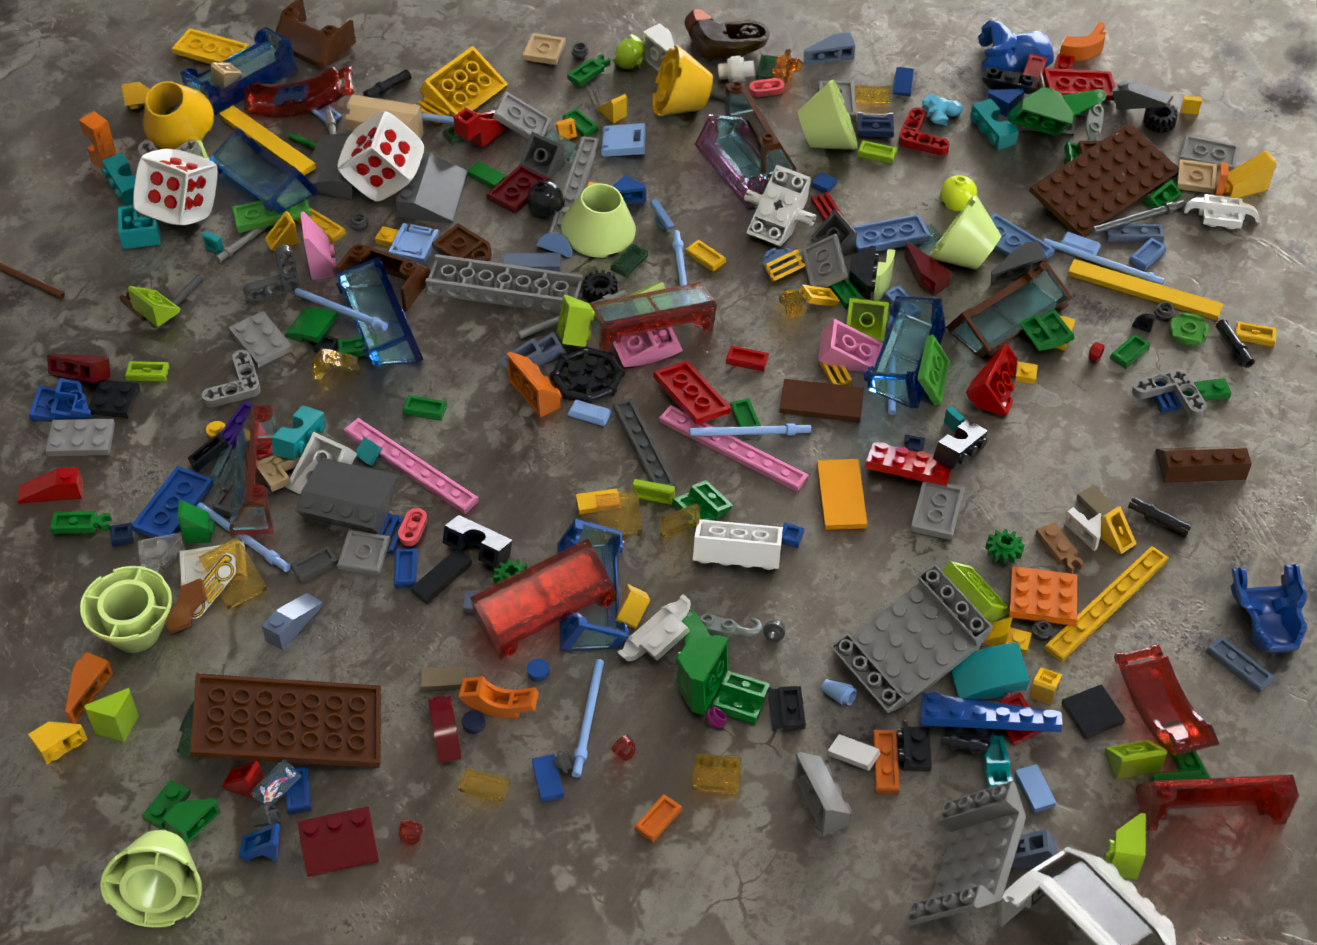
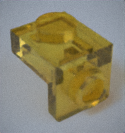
[779,289,806,318]

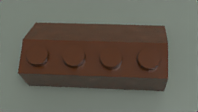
[1156,446,1252,483]

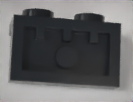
[897,720,932,772]

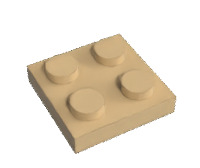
[523,33,566,65]
[1177,159,1217,194]

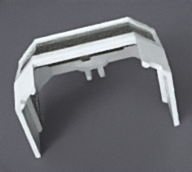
[998,847,1176,945]

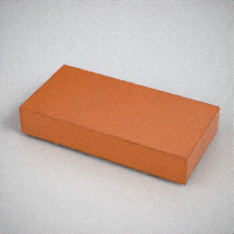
[1213,162,1229,196]
[634,794,682,843]

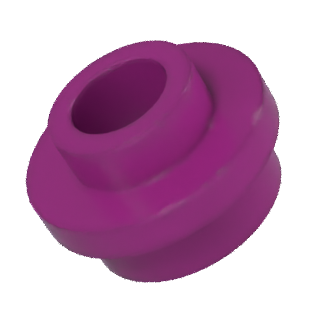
[706,707,727,729]

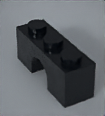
[933,420,988,470]
[442,515,513,568]

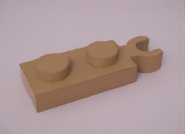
[1035,522,1084,574]

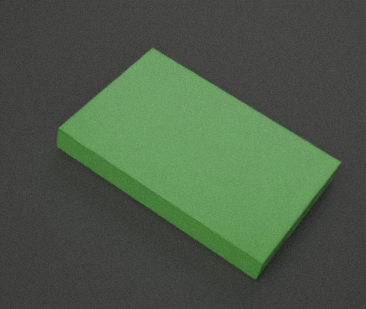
[918,335,950,406]

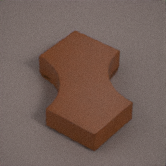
[166,578,207,634]

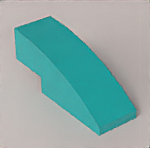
[981,735,1013,789]

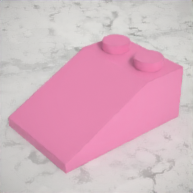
[300,212,336,280]
[818,319,884,375]

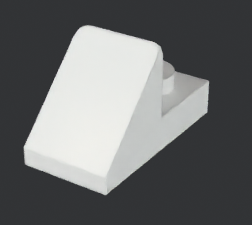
[1064,507,1101,551]

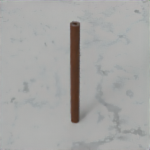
[0,263,65,299]

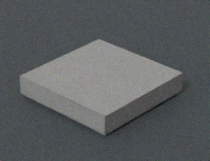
[337,530,391,576]

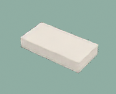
[828,734,880,771]

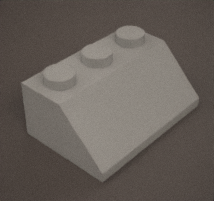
[794,752,852,835]

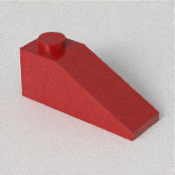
[17,467,84,504]

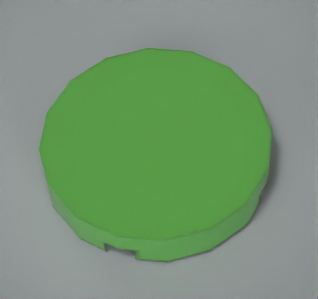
[1169,313,1209,346]

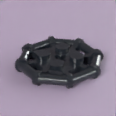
[550,345,625,404]

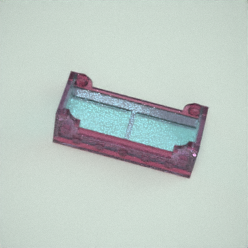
[694,115,771,210]

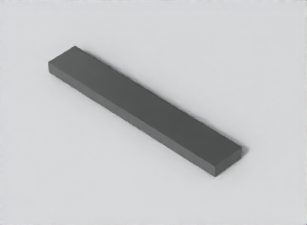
[613,398,676,490]

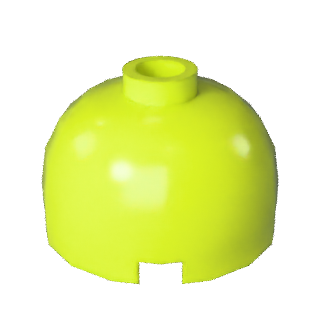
[940,175,977,211]

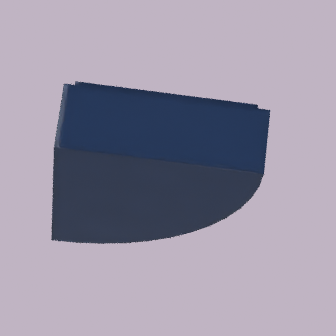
[904,434,925,452]

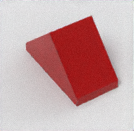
[221,760,264,799]

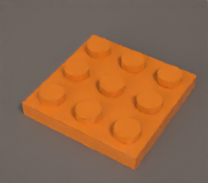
[1009,566,1077,626]

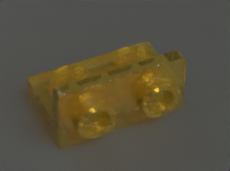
[692,753,742,794]

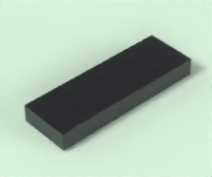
[411,549,472,604]

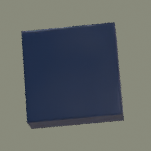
[110,522,134,547]

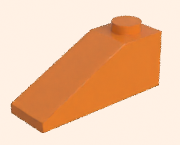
[65,652,113,724]

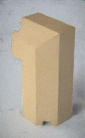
[345,94,424,139]

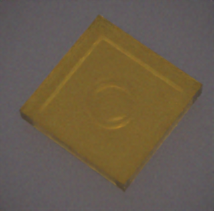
[595,491,642,536]

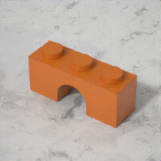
[79,111,117,168]

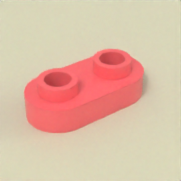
[749,78,784,98]
[398,508,427,546]

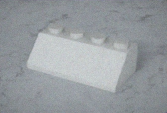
[693,519,783,570]

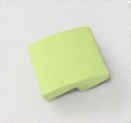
[873,249,895,301]

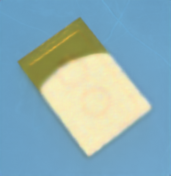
[199,537,267,609]

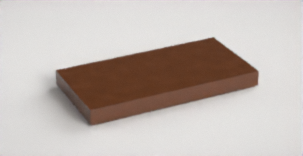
[779,379,864,422]

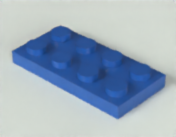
[131,466,214,544]

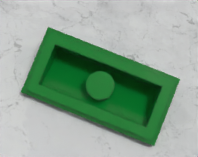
[1142,180,1182,209]

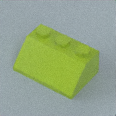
[942,561,1009,623]

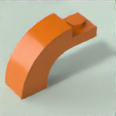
[1060,22,1106,61]
[458,676,539,719]

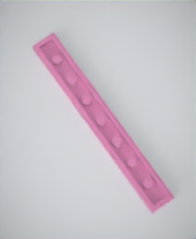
[659,405,809,493]
[344,418,479,514]

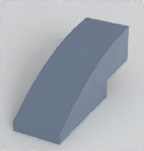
[500,332,567,371]

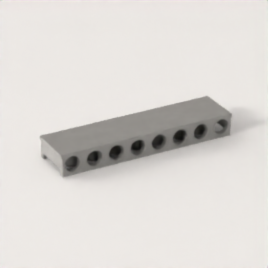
[426,254,583,313]

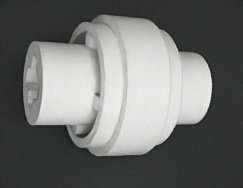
[718,56,755,83]

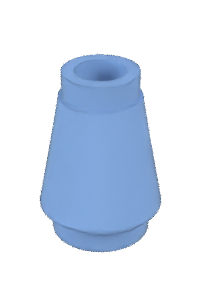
[821,679,857,706]

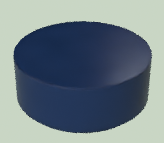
[462,710,485,734]

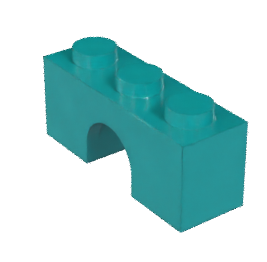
[970,99,1018,150]
[101,153,136,206]
[272,405,326,461]

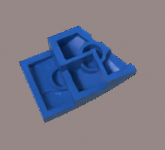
[29,378,91,422]

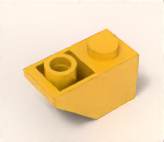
[122,82,150,110]
[28,722,88,764]

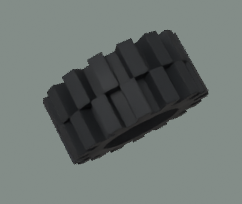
[1143,103,1178,133]
[583,270,618,303]

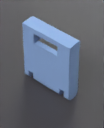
[601,123,646,157]
[388,223,440,266]

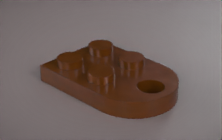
[432,223,492,262]

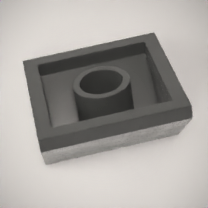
[519,132,565,179]
[811,209,857,257]

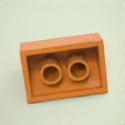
[506,352,562,418]

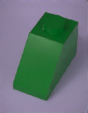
[177,501,215,544]
[162,798,220,845]

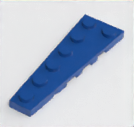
[921,692,1062,732]

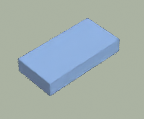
[1015,764,1056,813]

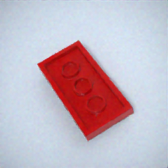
[1042,68,1116,101]
[653,361,731,425]
[865,442,952,487]

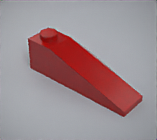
[966,343,1017,416]

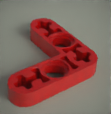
[898,107,950,156]

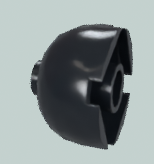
[527,181,565,217]

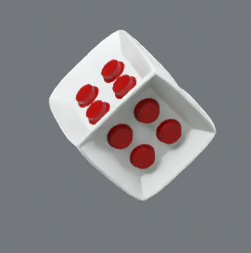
[338,111,424,202]
[133,149,217,225]

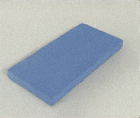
[990,213,1055,260]
[852,214,931,253]

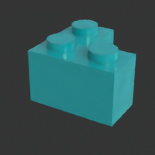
[118,205,161,249]

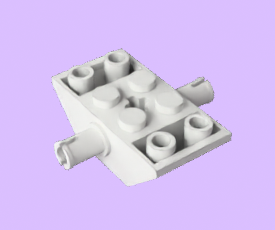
[744,165,816,246]

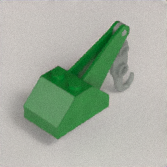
[1007,87,1106,141]
[676,609,762,715]

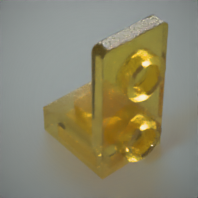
[312,348,360,380]

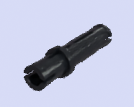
[363,69,412,98]
[1216,319,1255,368]
[1128,496,1192,537]

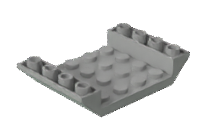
[831,563,993,713]
[906,781,1026,926]

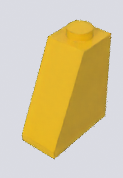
[1224,151,1277,198]

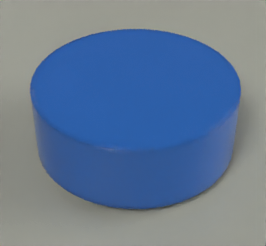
[527,658,550,681]

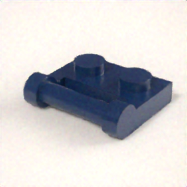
[274,84,310,105]
[857,112,894,137]

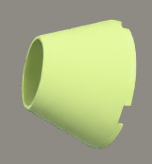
[798,79,858,150]
[561,183,636,258]
[929,195,1001,270]
[80,566,172,653]
[101,830,202,928]

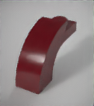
[428,696,462,763]

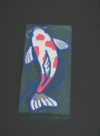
[250,759,301,805]

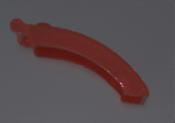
[244,66,354,117]
[1114,644,1220,756]

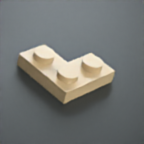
[254,454,300,492]

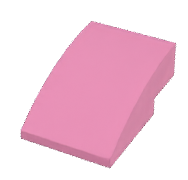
[610,315,683,367]

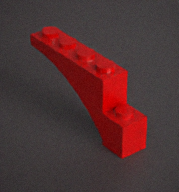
[453,107,509,148]

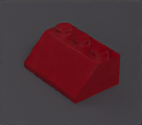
[297,806,379,877]

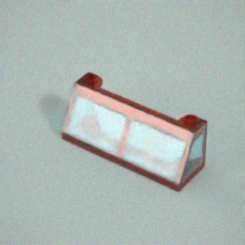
[590,282,717,351]
[229,405,278,536]

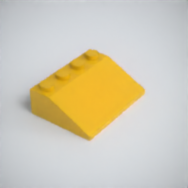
[419,46,508,117]

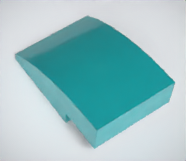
[950,642,1030,700]

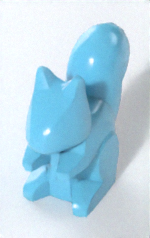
[921,93,963,126]

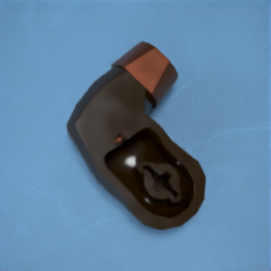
[684,9,770,61]

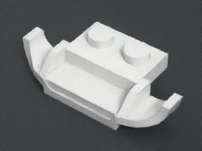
[1183,194,1259,229]
[618,594,691,661]

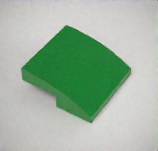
[285,307,338,343]
[1019,309,1075,351]
[672,480,733,527]
[712,671,771,724]

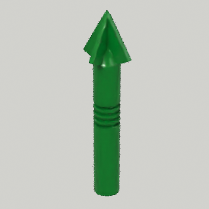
[288,132,317,149]

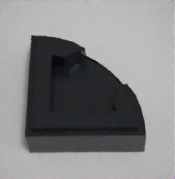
[1132,313,1156,332]

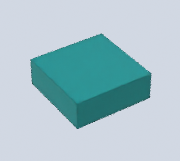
[202,231,223,254]
[944,406,965,432]
[356,437,382,465]

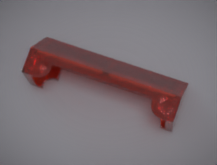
[470,539,617,659]
[1136,775,1299,831]

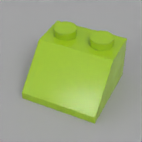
[557,295,595,347]
[847,298,889,341]
[1104,813,1146,880]

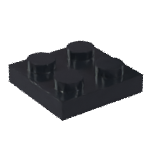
[88,380,140,418]

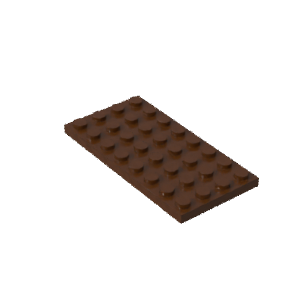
[1029,123,1179,237]
[190,673,381,768]

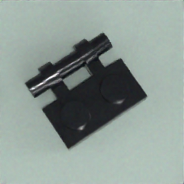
[940,727,995,754]

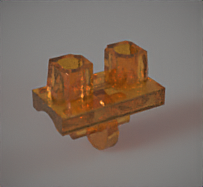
[773,49,803,83]

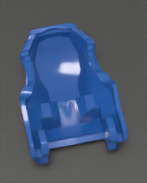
[978,20,1054,72]
[1231,564,1307,652]

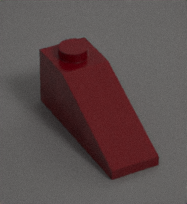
[905,242,951,296]
[47,354,110,383]

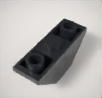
[982,67,1038,94]
[849,245,879,300]

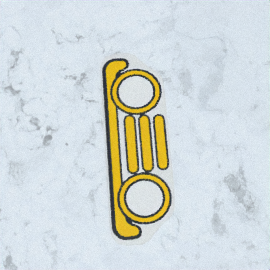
[192,553,236,619]

